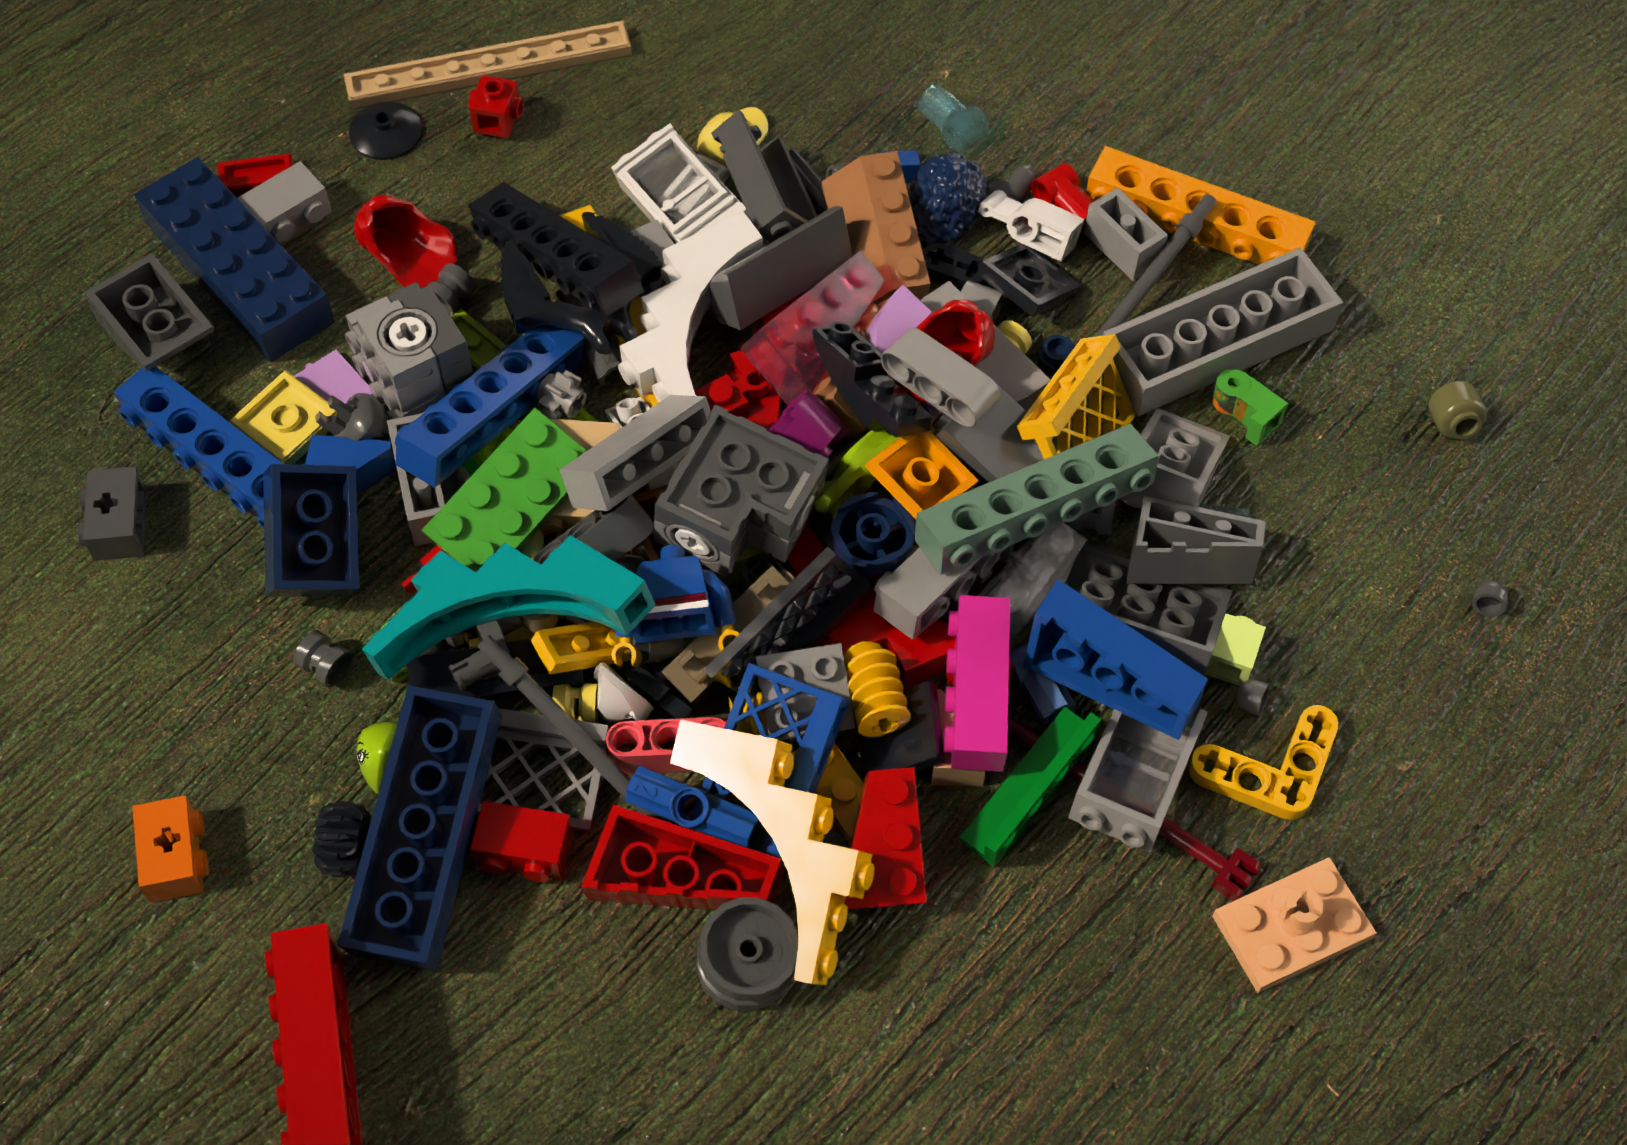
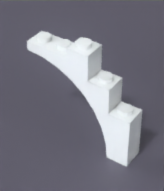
[618,211,763,402]

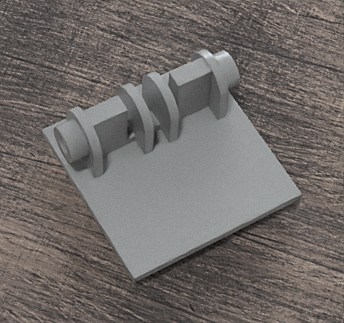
[756,643,855,741]

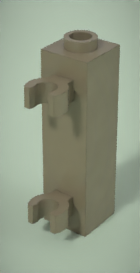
[662,566,795,705]

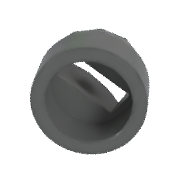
[1472,580,1508,617]
[1235,679,1270,716]

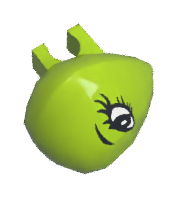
[357,722,398,794]

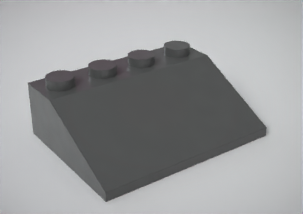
[1058,538,1232,676]

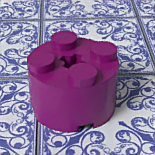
[766,389,850,458]

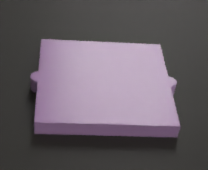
[294,350,373,404]

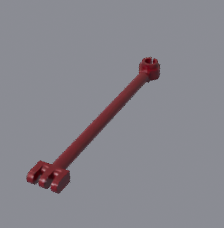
[1008,710,1262,901]

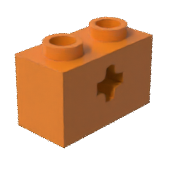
[132,795,209,903]

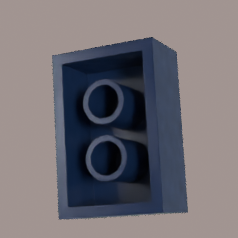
[263,464,359,597]

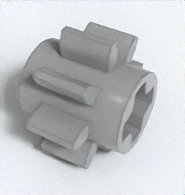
[536,370,586,420]

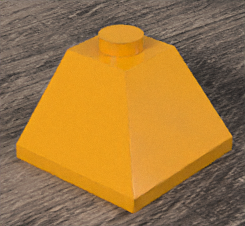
[865,431,979,519]

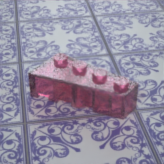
[740,250,885,406]

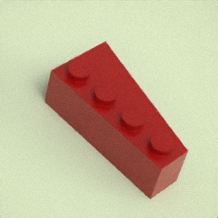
[581,804,784,910]

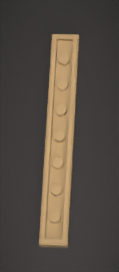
[343,21,632,109]

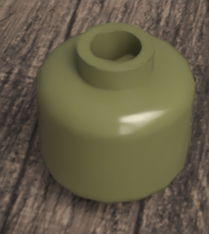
[1428,381,1487,439]

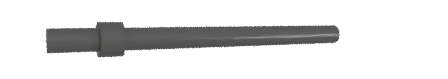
[1095,194,1217,337]
[477,634,672,823]

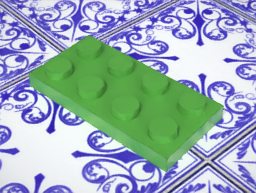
[422,408,587,572]

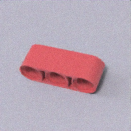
[606,717,726,774]

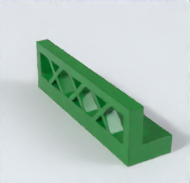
[960,707,1101,868]

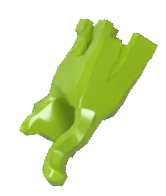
[814,428,900,522]

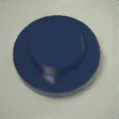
[1038,335,1075,372]

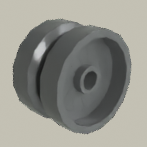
[696,897,799,1012]

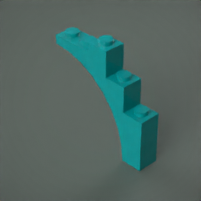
[362,535,656,681]

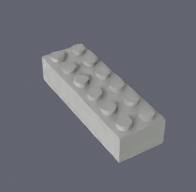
[1103,247,1344,416]

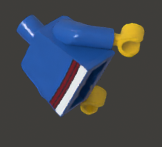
[611,545,739,667]

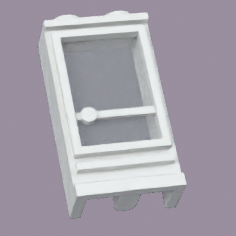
[611,123,753,244]

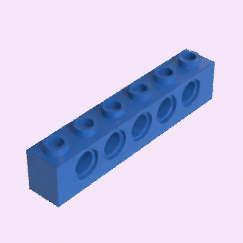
[395,325,585,488]
[114,366,283,529]

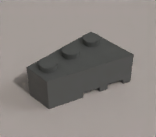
[1126,496,1266,584]

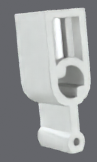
[978,190,1085,261]

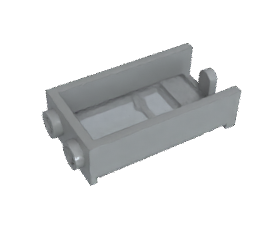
[1068,709,1208,852]

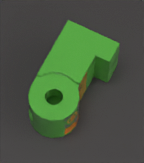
[1212,369,1288,446]

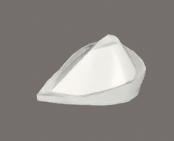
[593,662,654,724]

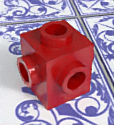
[468,75,524,139]

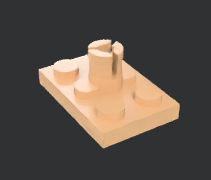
[1212,858,1376,993]

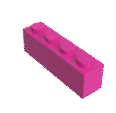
[943,595,1010,772]

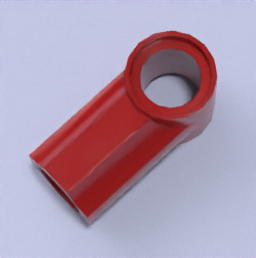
[1031,163,1094,235]

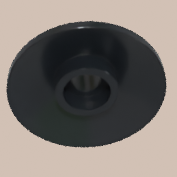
[349,102,422,160]

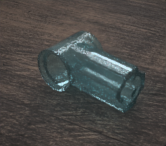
[918,84,990,153]

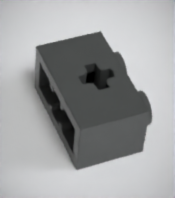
[78,466,147,561]

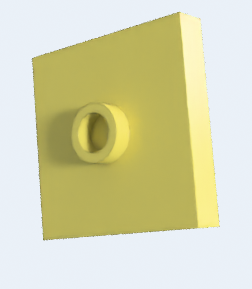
[228,370,338,464]

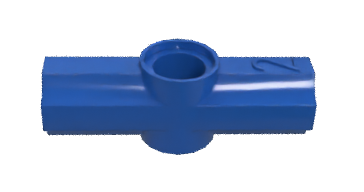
[625,766,761,849]

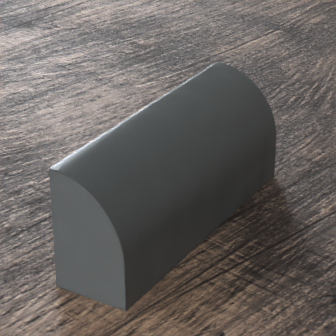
[709,206,854,330]

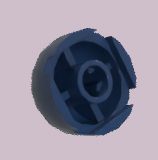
[831,492,916,578]

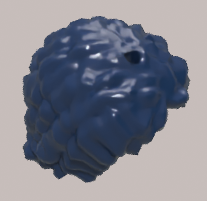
[908,152,986,248]

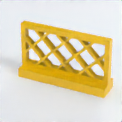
[1016,334,1136,459]

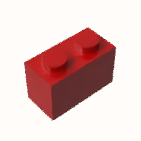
[470,801,573,882]

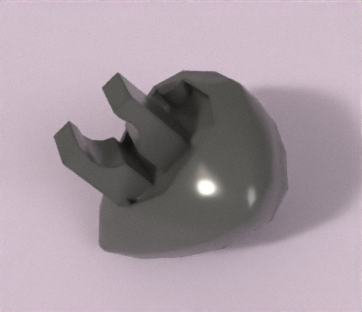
[315,393,390,441]

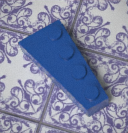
[1023,579,1208,740]

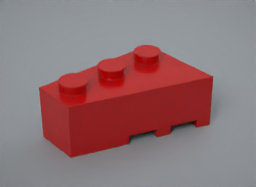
[844,767,927,910]

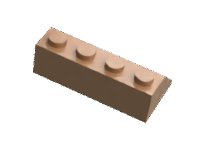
[821,151,930,317]

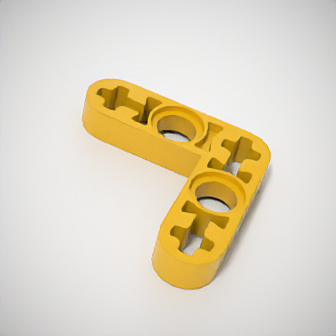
[1188,705,1338,820]

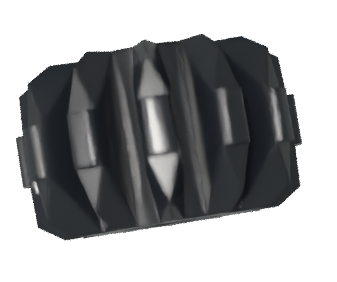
[312,801,371,878]

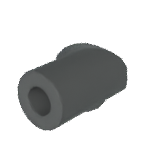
[987,165,1036,201]

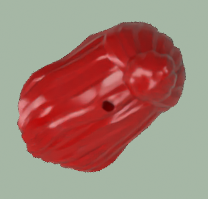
[354,195,458,288]
[894,299,995,404]

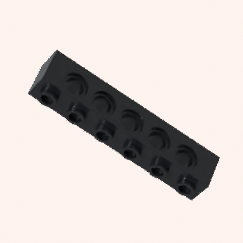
[468,182,644,317]

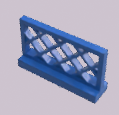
[687,663,850,865]

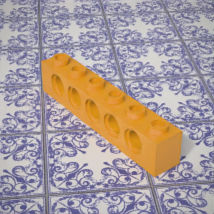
[1086,146,1316,265]

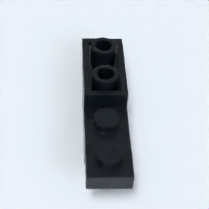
[812,321,933,438]

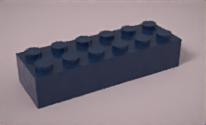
[134,157,335,362]
[337,685,502,972]

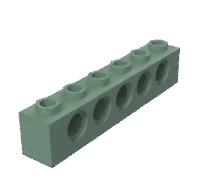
[915,423,1159,575]

